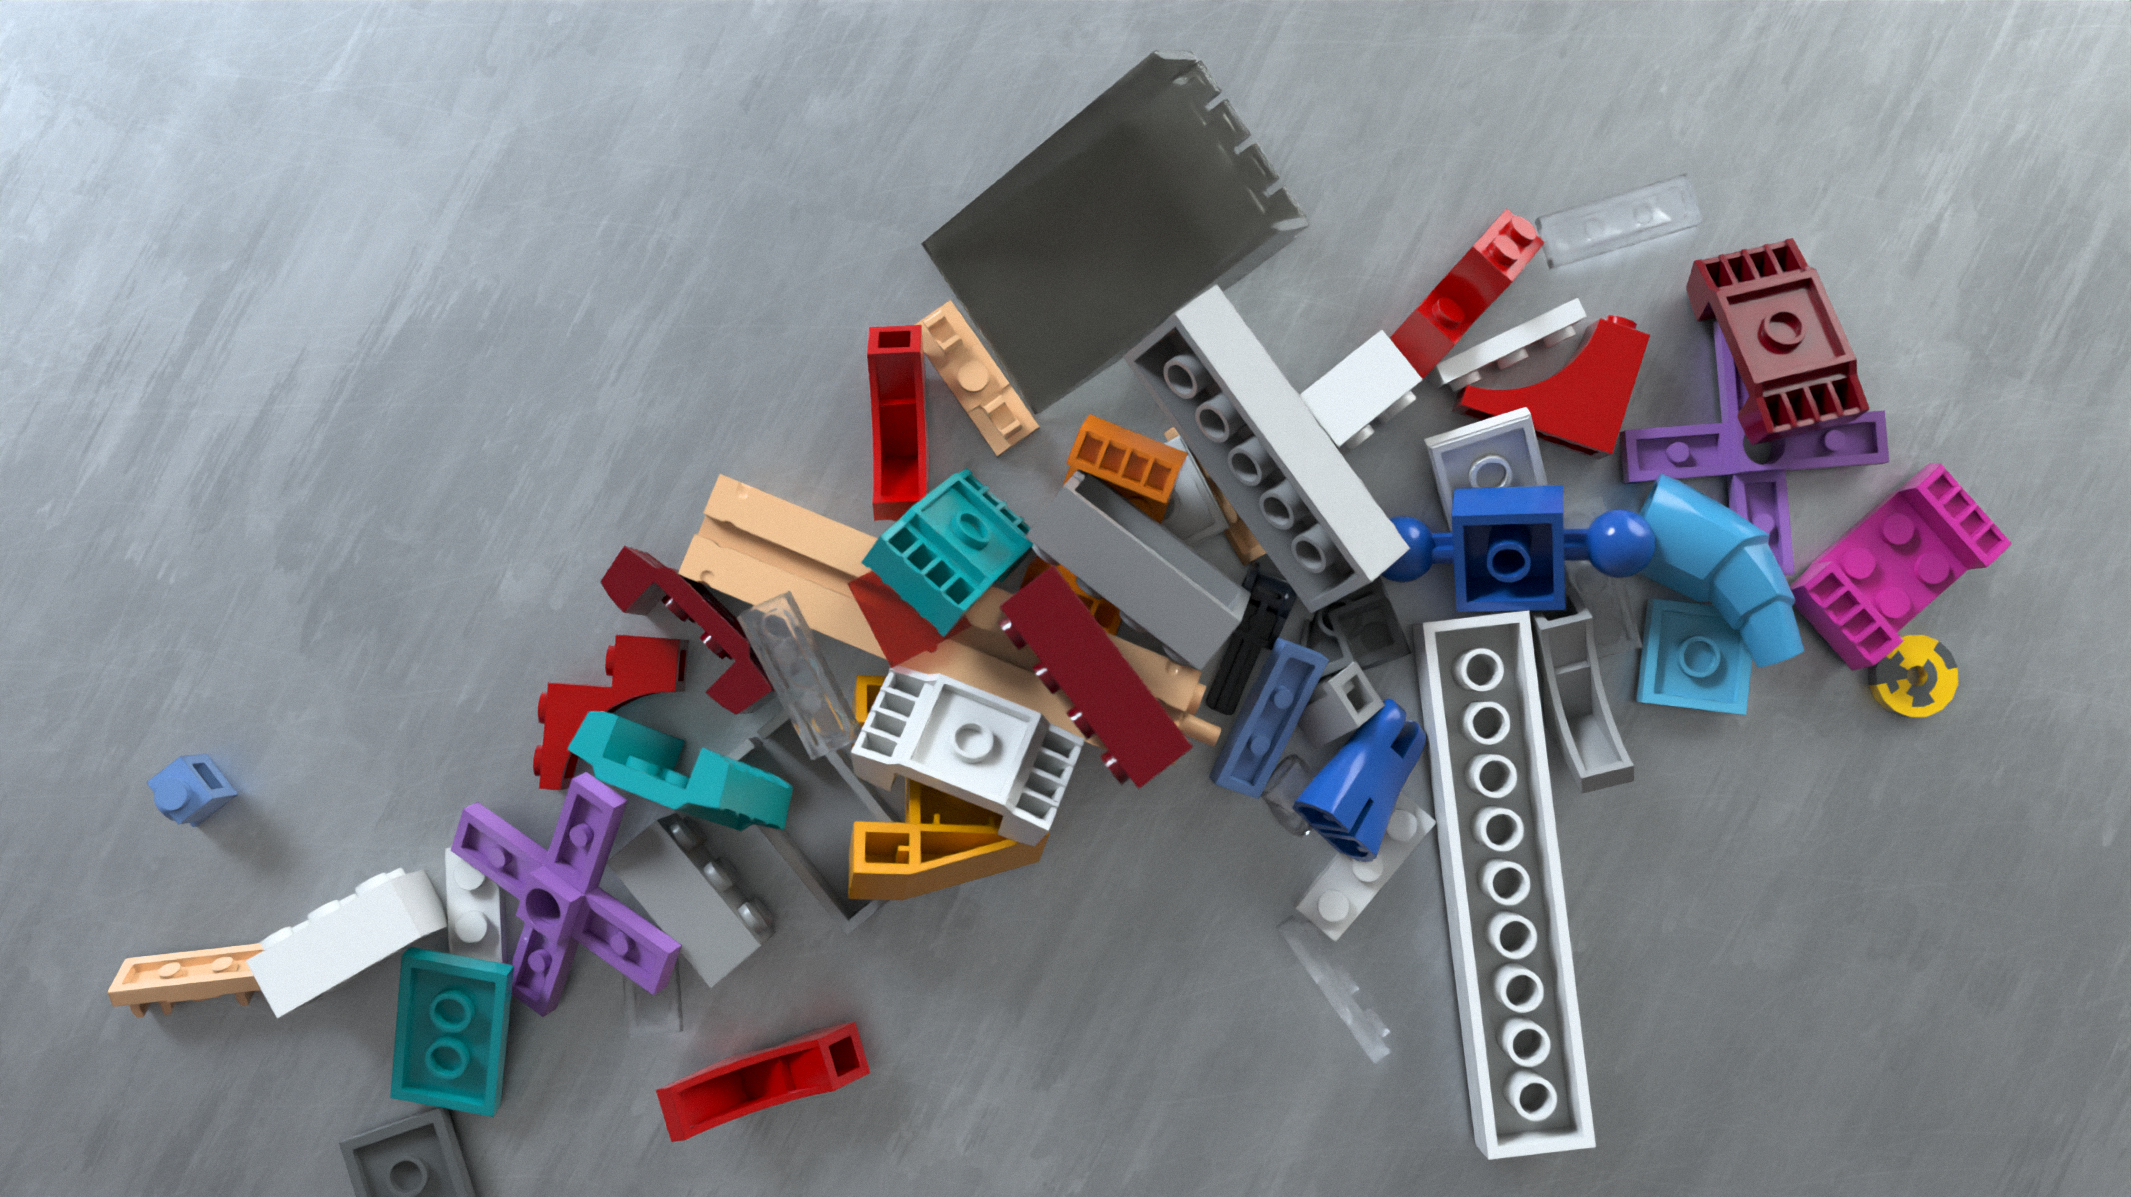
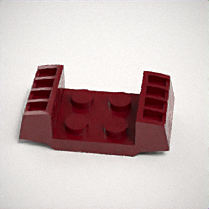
[1686,238,1870,445]
[600,546,787,715]

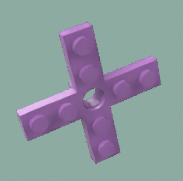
[1619,320,1889,576]
[451,772,682,1017]

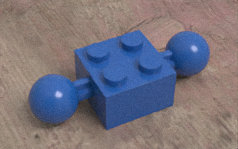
[1380,485,1655,612]

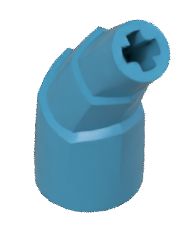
[1637,473,1805,667]

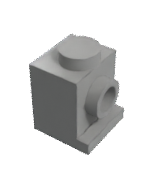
[1297,661,1385,750]

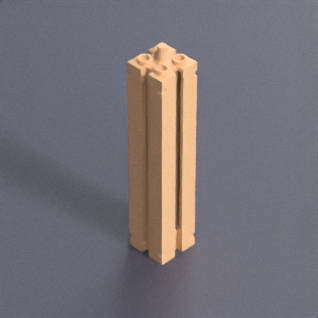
[678,474,1222,766]

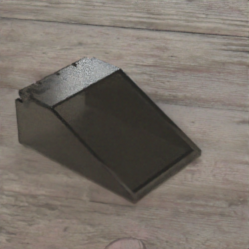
[921,50,1310,415]

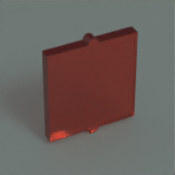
[847,571,972,668]

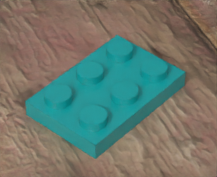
[390,947,514,1117]

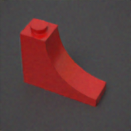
[1451,315,1650,460]

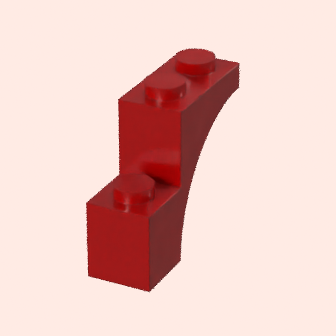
[1389,208,1545,385]
[867,325,930,522]
[533,635,689,790]
[656,1022,871,1142]

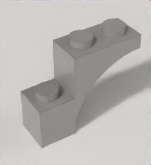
[1529,586,1634,794]

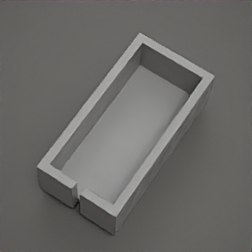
[1025,469,1251,671]
[727,700,902,936]

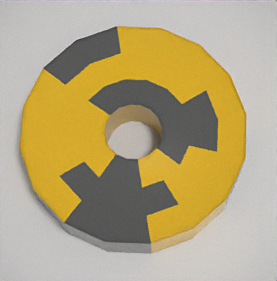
[1868,635,1958,717]

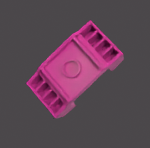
[1789,463,2012,671]

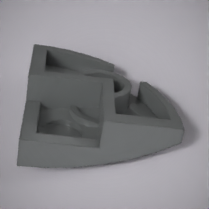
[1300,575,1411,683]

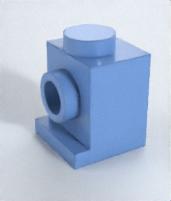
[146,754,238,827]

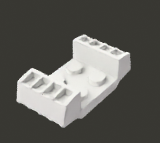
[850,663,1085,846]

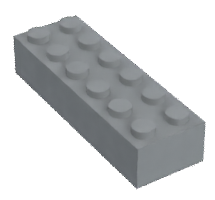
[1123,284,1410,613]

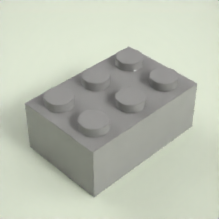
[606,813,776,989]

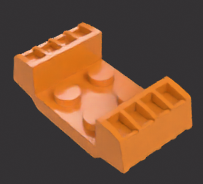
[1020,414,1188,636]

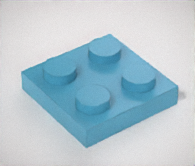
[1636,598,1752,715]

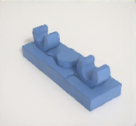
[1209,637,1329,799]

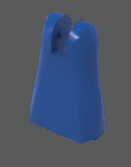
[1292,698,1427,862]

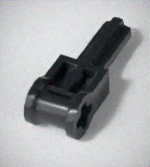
[1205,561,1297,715]

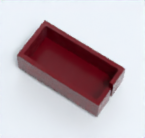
[998,564,1193,789]

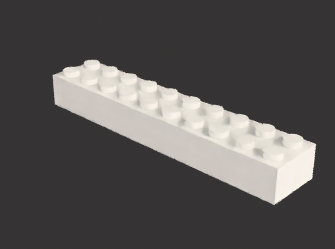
[1412,611,1596,1160]

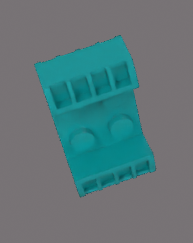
[861,468,1034,637]
[568,711,793,831]

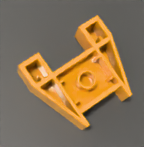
[848,675,1049,900]

